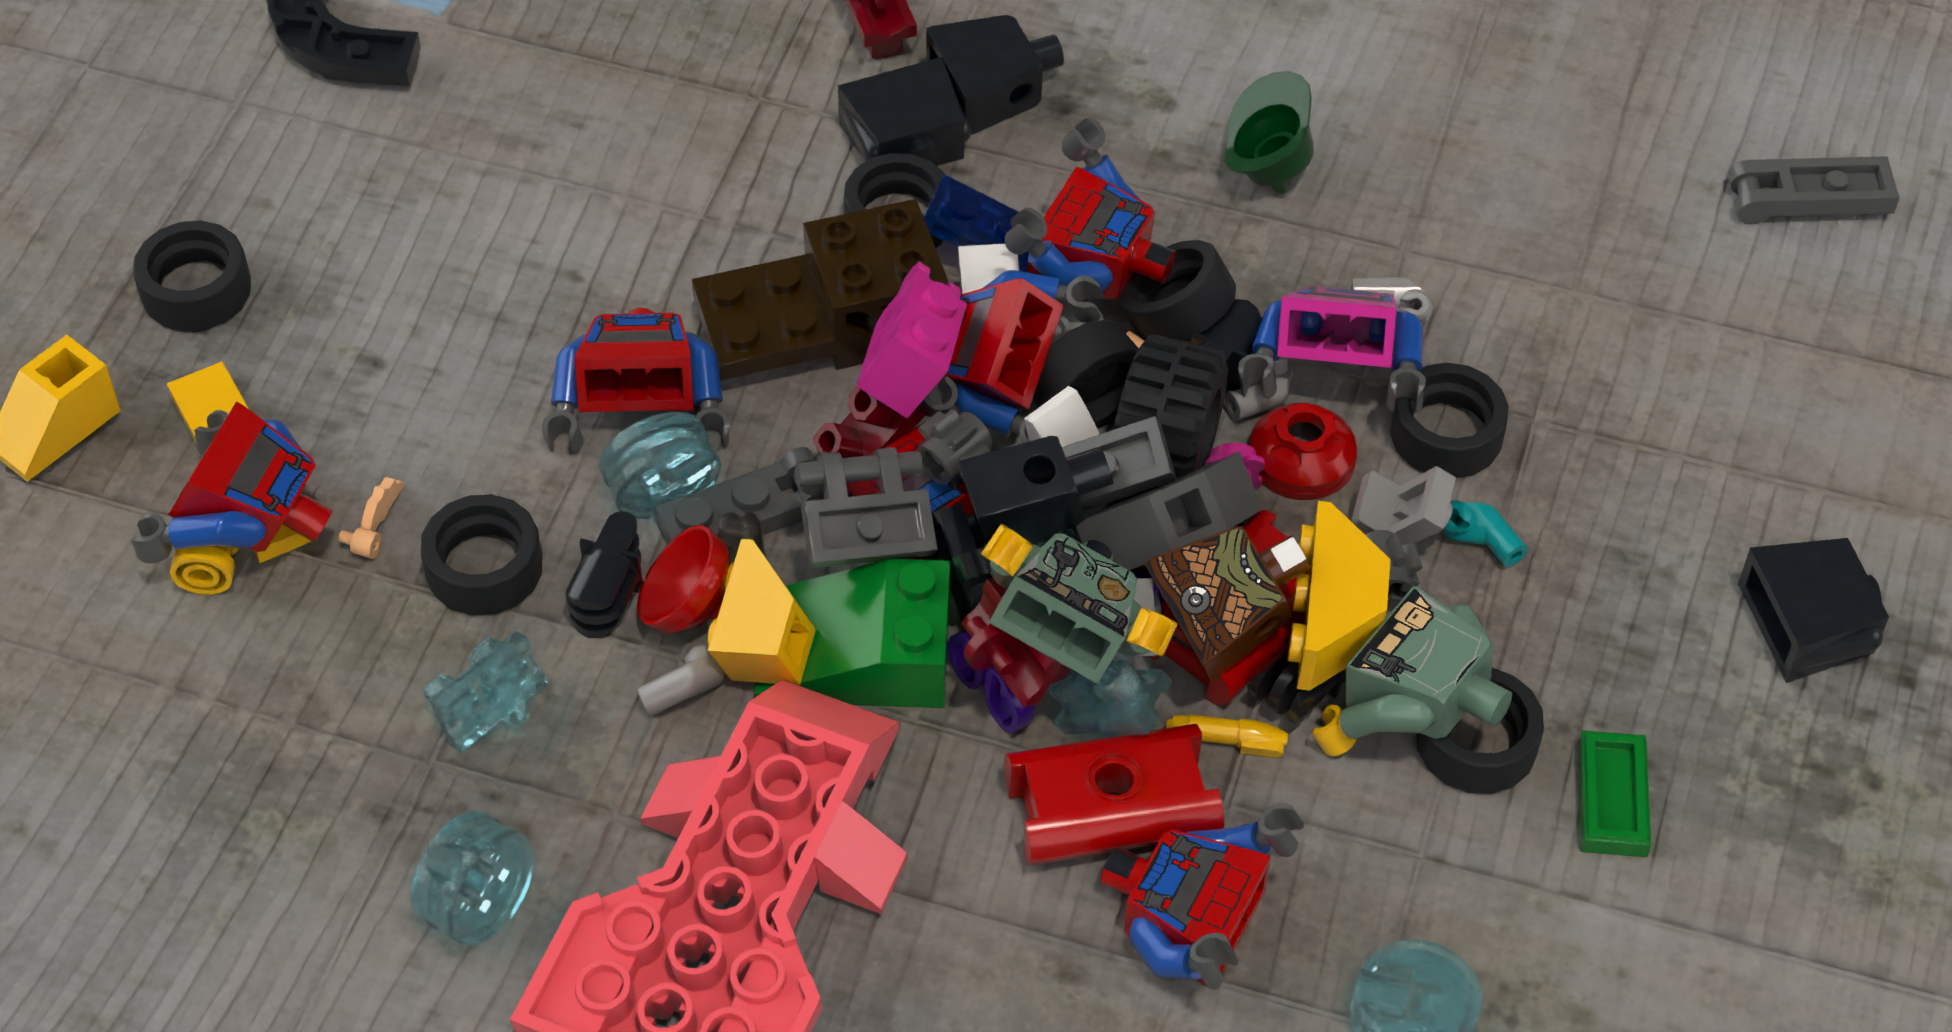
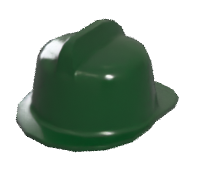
[1224,71,1314,194]

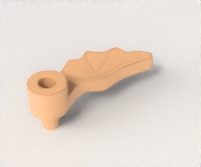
[338,477,405,559]

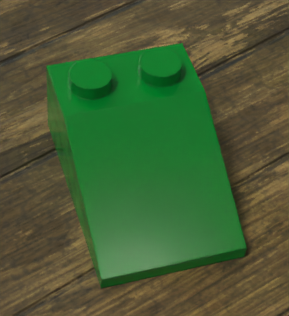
[754,559,950,708]

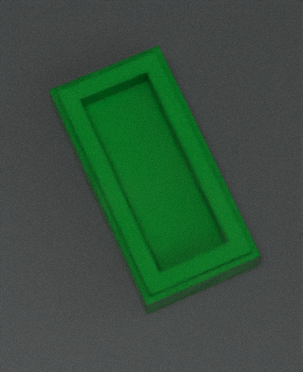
[1578,730,1651,857]

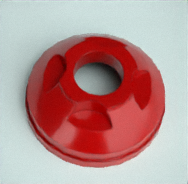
[1248,403,1357,500]
[637,525,730,634]

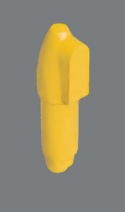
[1165,714,1288,758]

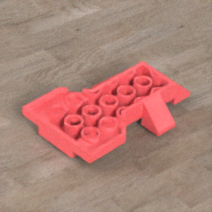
[510,680,908,1032]

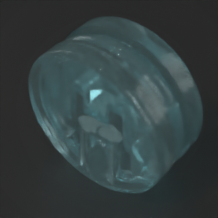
[599,412,721,519]
[410,811,534,945]
[1350,940,1482,1032]

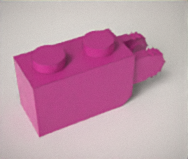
[856,261,967,418]

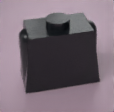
[838,57,971,166]
[1738,538,1889,683]

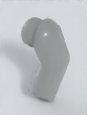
[1350,277,1432,324]

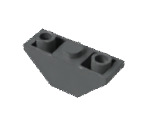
[1072,452,1263,570]

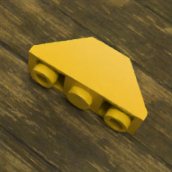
[1287,501,1391,691]

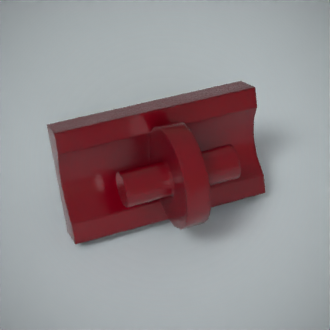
[844,0,917,59]
[813,386,926,458]
[961,578,1071,707]

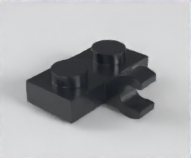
[932,502,993,622]

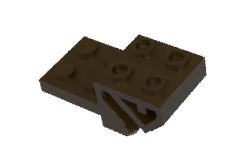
[691,199,949,381]

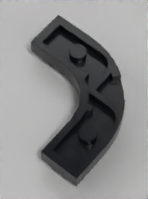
[267,0,421,87]

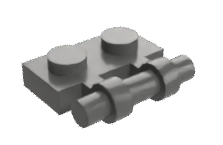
[795,447,937,568]

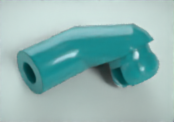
[1443,500,1529,567]

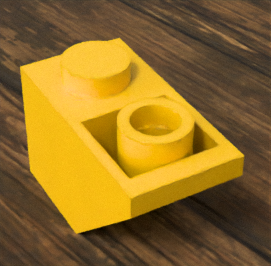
[0,335,121,482]
[708,539,816,685]

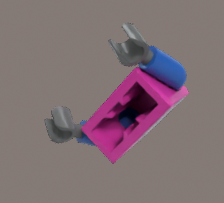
[1238,287,1426,413]

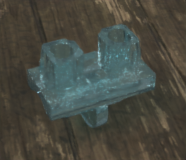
[423,631,548,753]
[1048,660,1173,737]

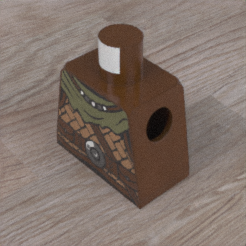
[1144,526,1311,681]

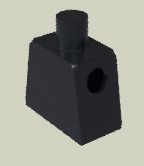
[926,15,1064,135]
[958,436,1114,545]

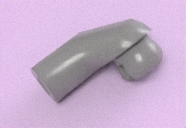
[1225,357,1293,421]
[638,644,725,716]

